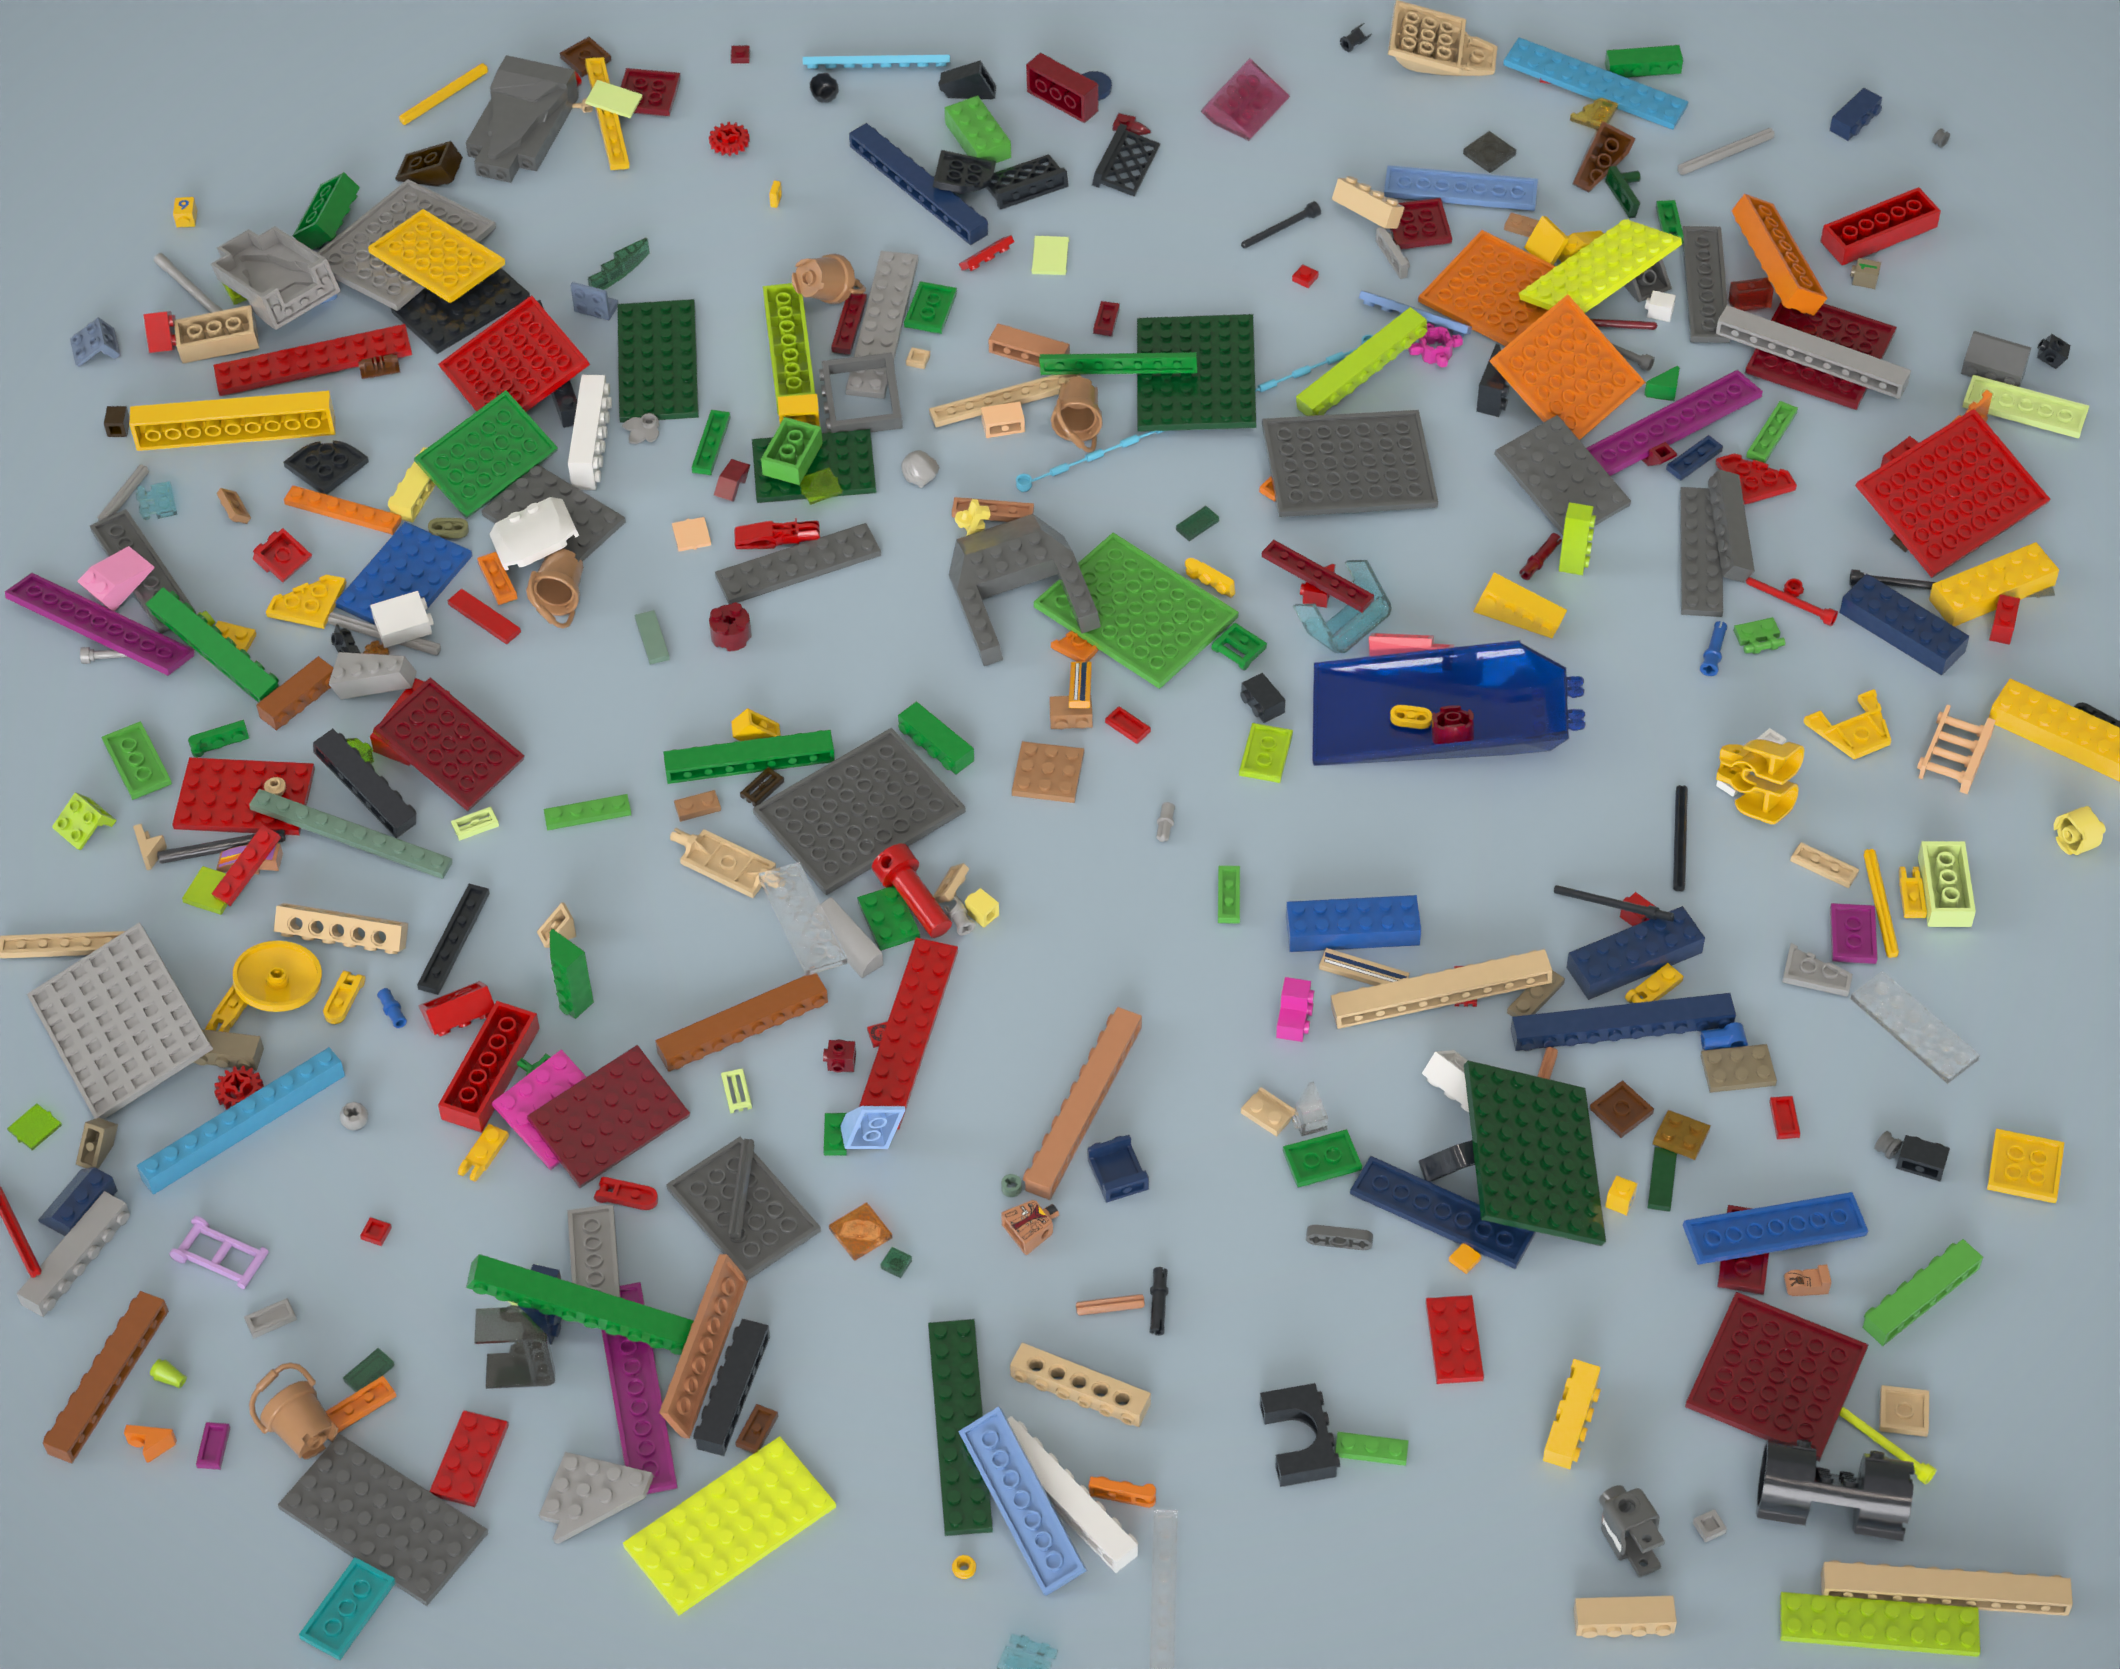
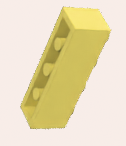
[388,447,436,522]

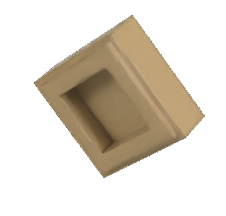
[906,347,931,369]

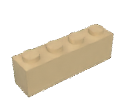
[1332,176,1404,228]
[1573,1596,1677,1638]

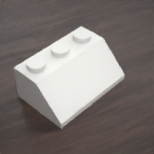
[1422,1050,1469,1112]

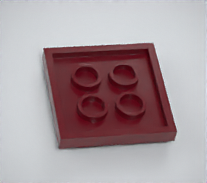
[621,68,681,116]
[1390,198,1452,249]

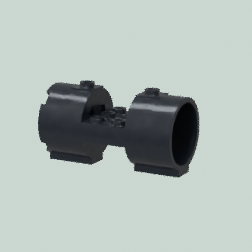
[1756,1439,1914,1541]

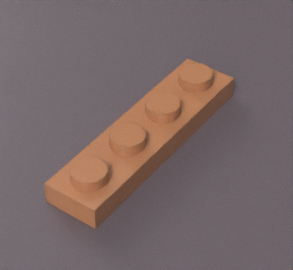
[952,497,1034,522]

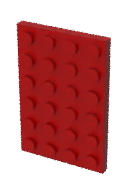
[172,757,315,836]

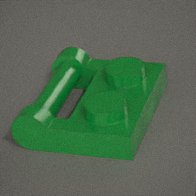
[1211,623,1267,670]

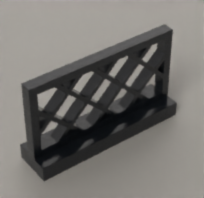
[1092,123,1161,197]
[986,154,1069,210]

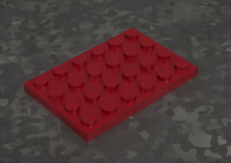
[373,677,525,811]
[527,1045,690,1188]

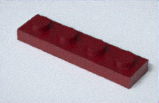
[831,293,867,355]

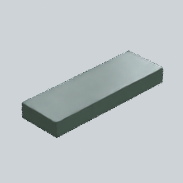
[635,610,670,665]

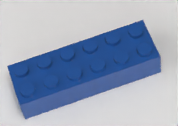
[1286,895,1421,952]

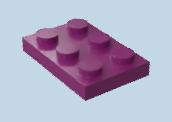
[1830,903,1878,964]

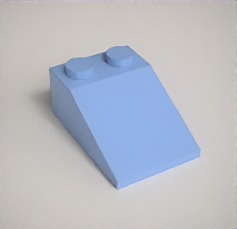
[840,1106,905,1149]

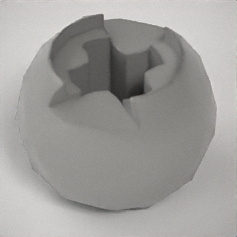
[340,1102,368,1130]

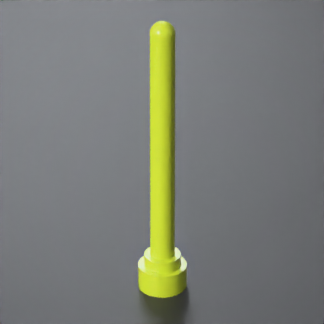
[1840,1407,1937,1485]

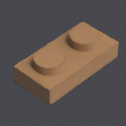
[1504,212,1539,237]
[216,488,251,524]
[674,790,721,822]

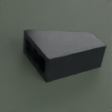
[938,60,996,100]

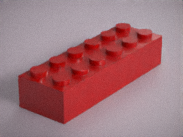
[1820,187,1941,266]
[438,1001,540,1133]

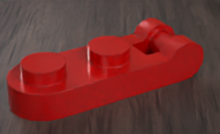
[594,1177,658,1210]

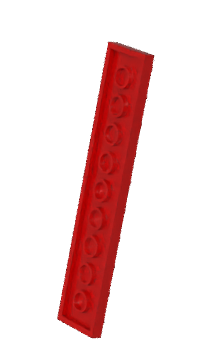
[213,324,412,396]
[859,937,958,1130]

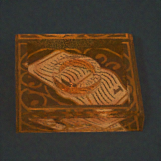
[829,1202,892,1261]

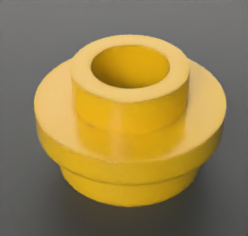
[952,1555,976,1579]

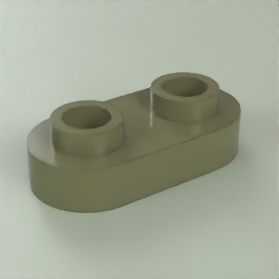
[428,518,469,538]

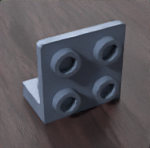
[570,282,619,321]
[70,317,120,367]

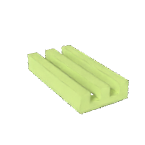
[451,807,499,841]
[721,1068,752,1113]

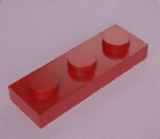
[959,235,1015,271]

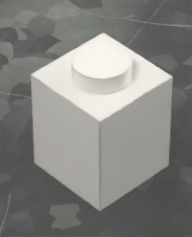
[1645,291,1676,322]

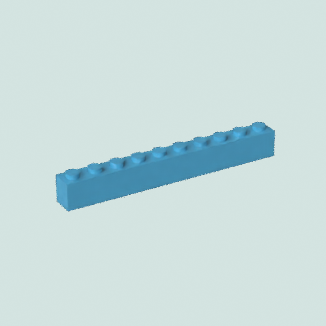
[136,1047,345,1195]

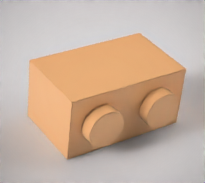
[981,402,1025,438]

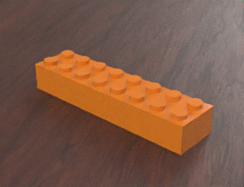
[1732,193,1827,315]

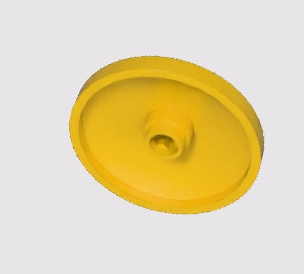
[233,941,322,1012]

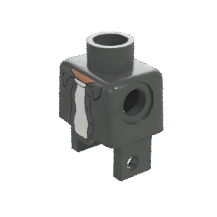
[1599,1485,1664,1578]

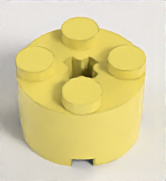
[2054,806,2106,855]

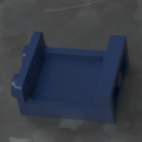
[1087,1135,1149,1203]

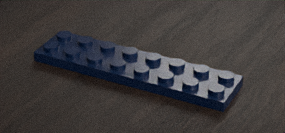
[1350,1156,1536,1269]

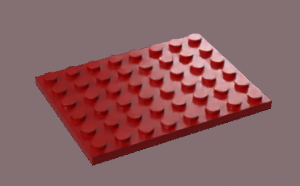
[1855,409,2051,578]

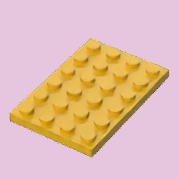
[368,209,505,303]

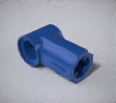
[1700,1022,1748,1050]

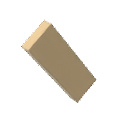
[1790,842,1859,888]

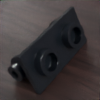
[331,624,361,654]

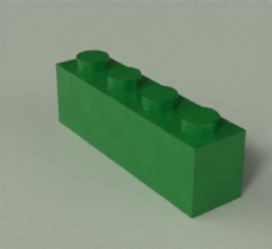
[1605,45,1683,78]
[898,701,974,775]

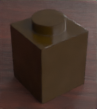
[104,406,130,437]

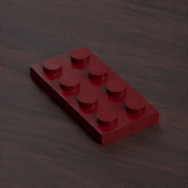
[1717,1205,1769,1295]

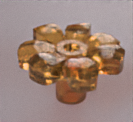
[363,640,390,655]

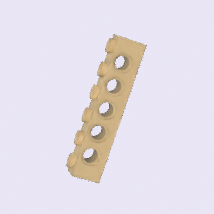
[274,903,408,954]
[1010,1343,1151,1427]

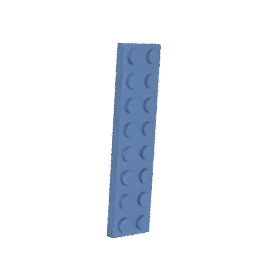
[1384,165,1538,211]
[959,1407,1087,1596]

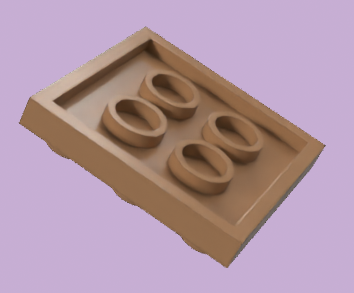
[1012,741,1084,803]

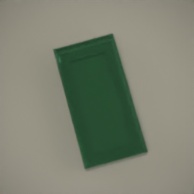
[1176,506,1219,541]
[343,1348,395,1392]

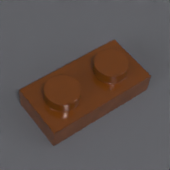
[736,1404,778,1453]

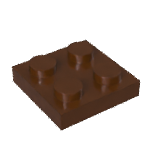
[560,37,611,77]
[1590,1080,1654,1138]

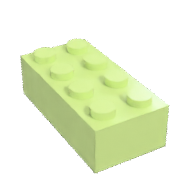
[1918,841,1976,927]

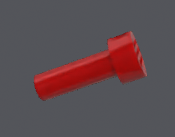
[872,843,952,938]

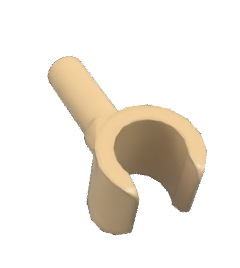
[572,98,593,113]

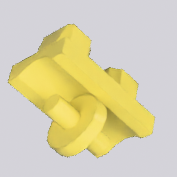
[955,499,990,536]

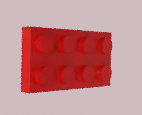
[1425,1295,1484,1384]
[429,1410,509,1507]

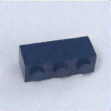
[1830,88,1882,141]

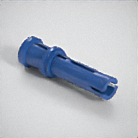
[1700,621,1727,676]

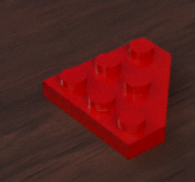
[1715,453,1797,505]

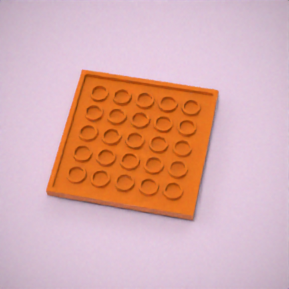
[1418,230,1556,346]
[1490,294,1646,440]

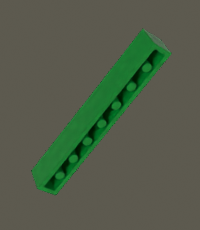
[146,587,279,703]
[663,730,835,784]

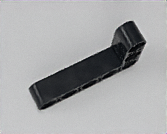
[1418,1140,1475,1182]

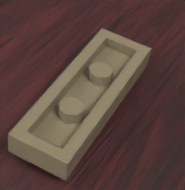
[1507,970,1565,1017]

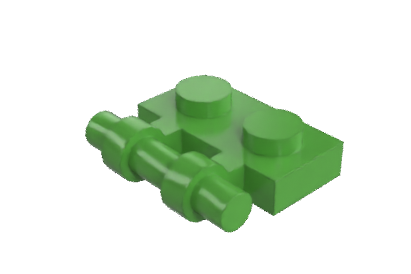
[1733,617,1786,654]

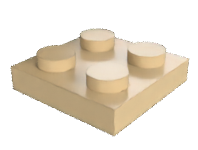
[1879,1385,1929,1437]

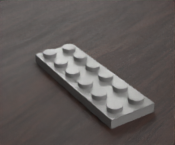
[568,1204,620,1322]

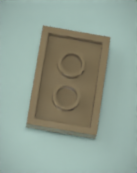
[1700,1044,1777,1093]

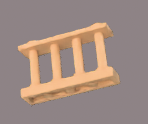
[1917,705,1996,794]

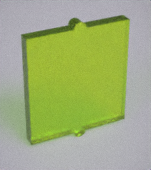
[800,468,842,505]
[7,1103,62,1151]

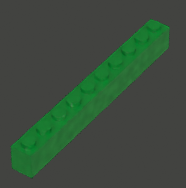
[466,1254,694,1355]

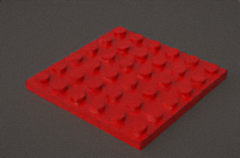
[438,295,590,412]

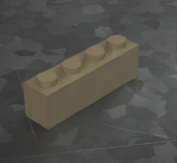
[193,1029,264,1070]

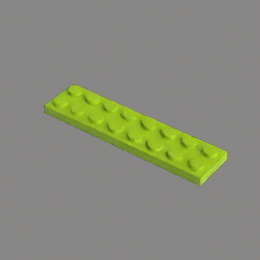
[1780,1592,1980,1657]

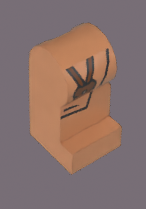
[1784,1264,1832,1296]

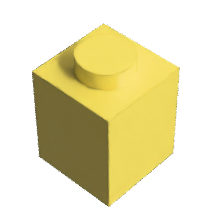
[965,888,999,928]

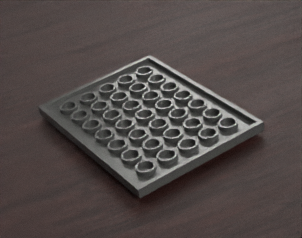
[1262,410,1439,517]
[753,727,966,895]

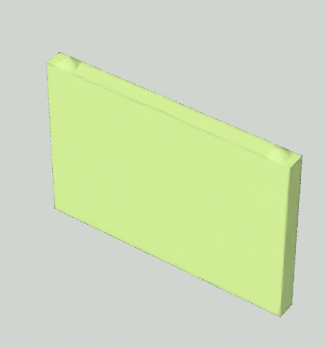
[585,80,642,119]
[1031,236,1069,275]

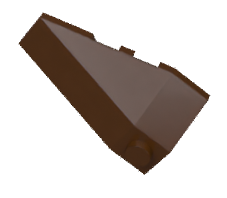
[1572,121,1636,193]

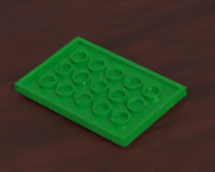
[414,390,558,519]

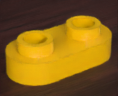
[1390,705,1432,729]

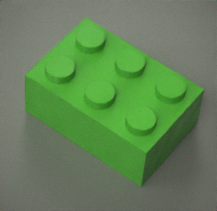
[761,417,823,485]

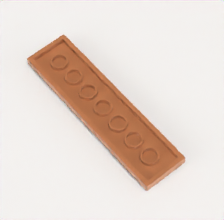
[659,1254,748,1438]

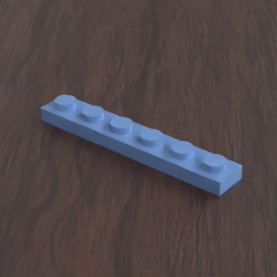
[1359,291,1472,337]

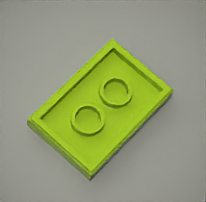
[1239,723,1293,783]

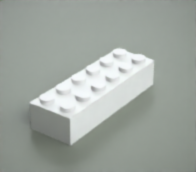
[568,375,612,490]

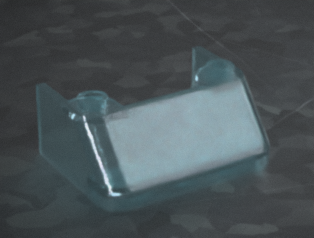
[1293,560,1392,653]

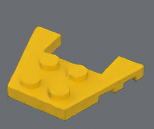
[1803,689,1891,760]

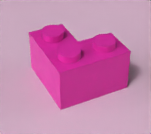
[1276,977,1315,1042]

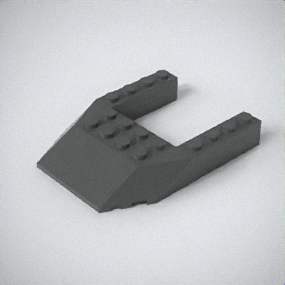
[949,514,1101,666]

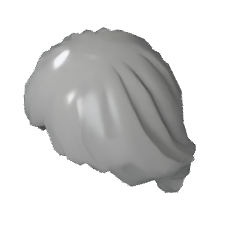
[901,450,940,488]

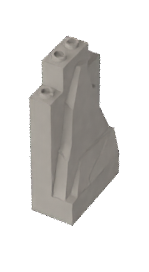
[211,226,341,330]

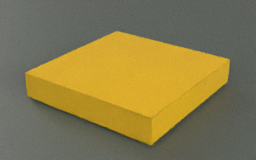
[1524,216,1569,265]

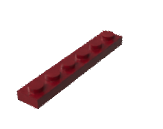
[1262,539,1375,613]

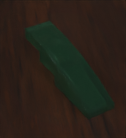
[588,237,650,290]

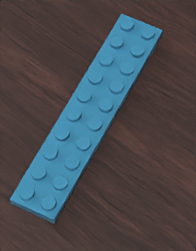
[1503,37,1689,130]

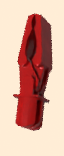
[734,518,820,549]

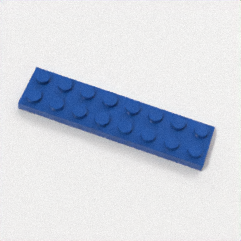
[1682,1192,1869,1265]

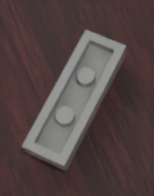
[1376,226,1410,279]

